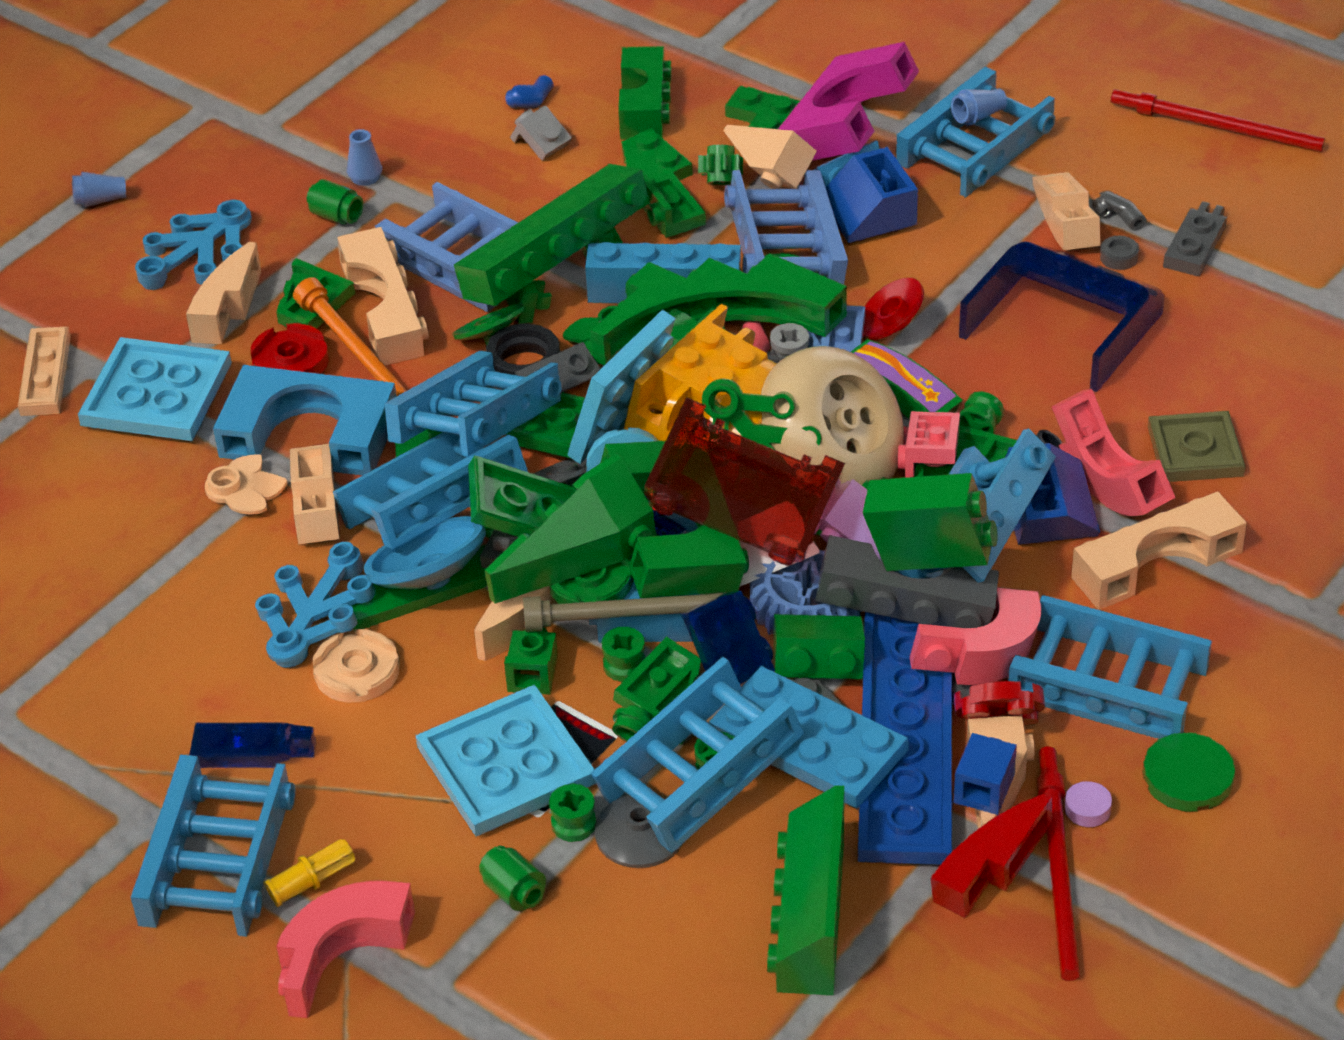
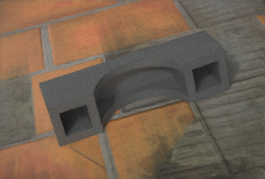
[815,535,999,628]

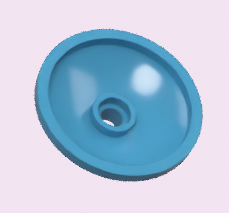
[364,516,486,590]

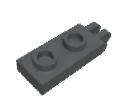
[1163,201,1227,277]

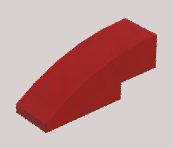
[930,793,1053,918]

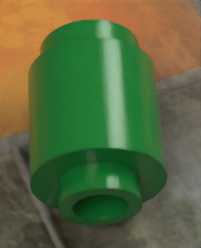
[306,179,364,225]
[479,846,546,911]

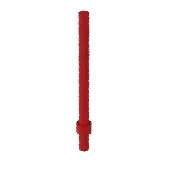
[1110,89,1325,152]
[1037,746,1080,981]

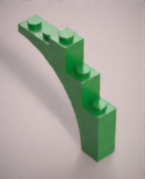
[591,253,847,365]

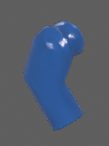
[505,75,554,109]

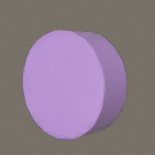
[1065,781,1112,827]

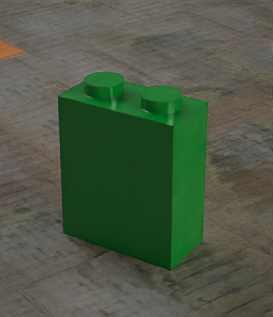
[862,473,998,571]

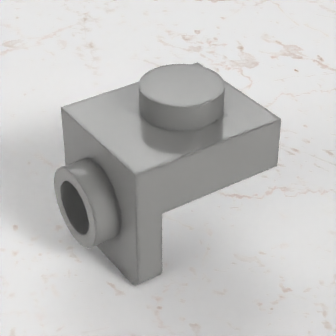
[510,105,572,161]

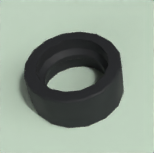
[486,323,560,390]

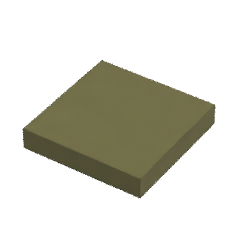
[1147,411,1245,482]

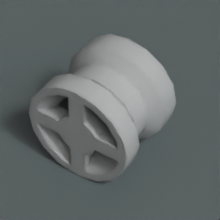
[770,323,809,358]

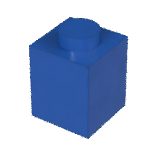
[954,733,1017,815]

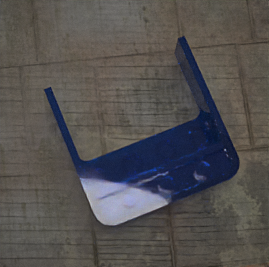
[959,242,1165,392]

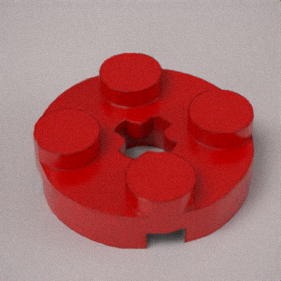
[250,323,329,374]
[954,681,1045,725]

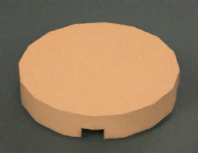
[313,629,400,703]

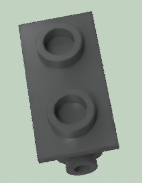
[515,342,600,393]

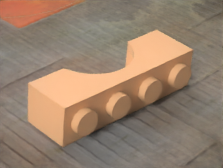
[337,227,429,365]
[1071,491,1247,610]

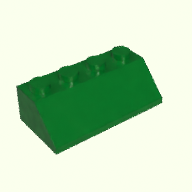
[767,785,845,996]

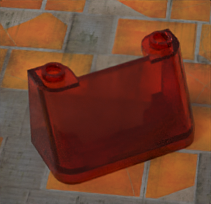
[644,397,845,566]

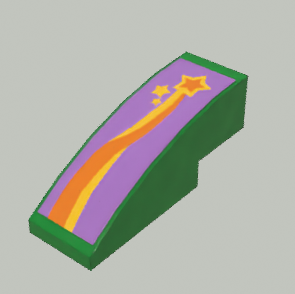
[851,339,963,420]

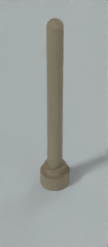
[523,593,732,632]

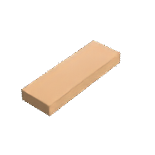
[18,327,71,416]

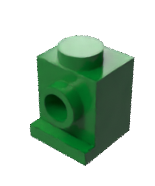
[504,627,558,695]

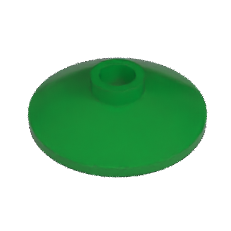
[452,303,525,345]

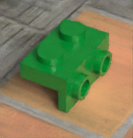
[637,167,706,238]

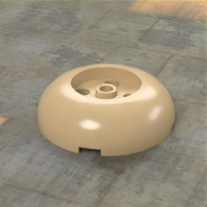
[761,346,904,502]

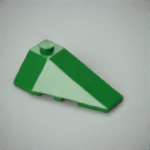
[485,453,656,604]

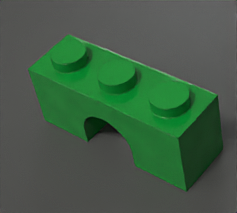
[618,46,672,139]

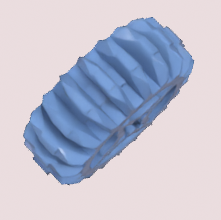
[750,543,862,635]

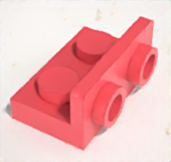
[898,411,960,478]

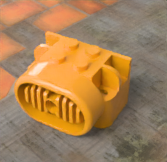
[624,304,777,488]

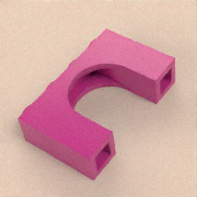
[778,42,919,160]

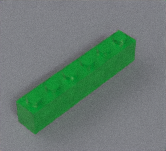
[454,164,650,306]

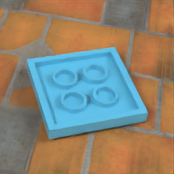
[567,310,676,464]
[78,337,232,441]
[415,684,596,837]

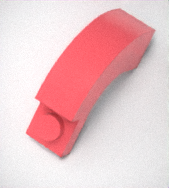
[1051,389,1175,516]
[910,588,1041,685]
[276,881,415,1018]

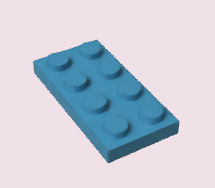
[709,666,909,809]

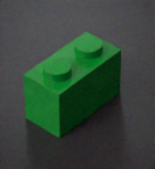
[772,614,865,679]

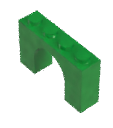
[600,439,749,598]

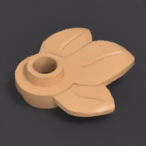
[205,454,287,515]

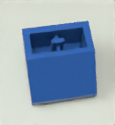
[825,147,918,243]
[1005,443,1100,545]

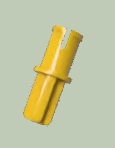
[263,839,355,907]

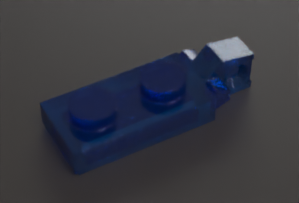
[189,723,316,768]

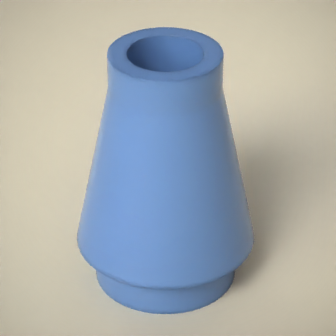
[951,89,1007,125]
[347,130,383,186]
[72,172,126,208]

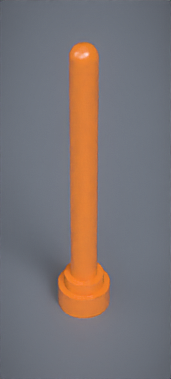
[293,277,407,396]

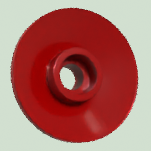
[863,278,924,340]

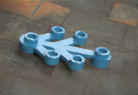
[135,200,252,290]
[255,542,376,668]

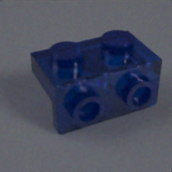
[681,591,775,684]

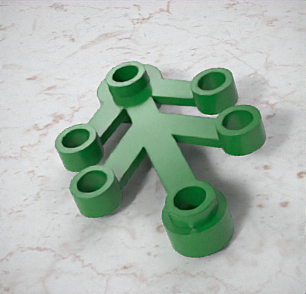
[702,378,822,515]

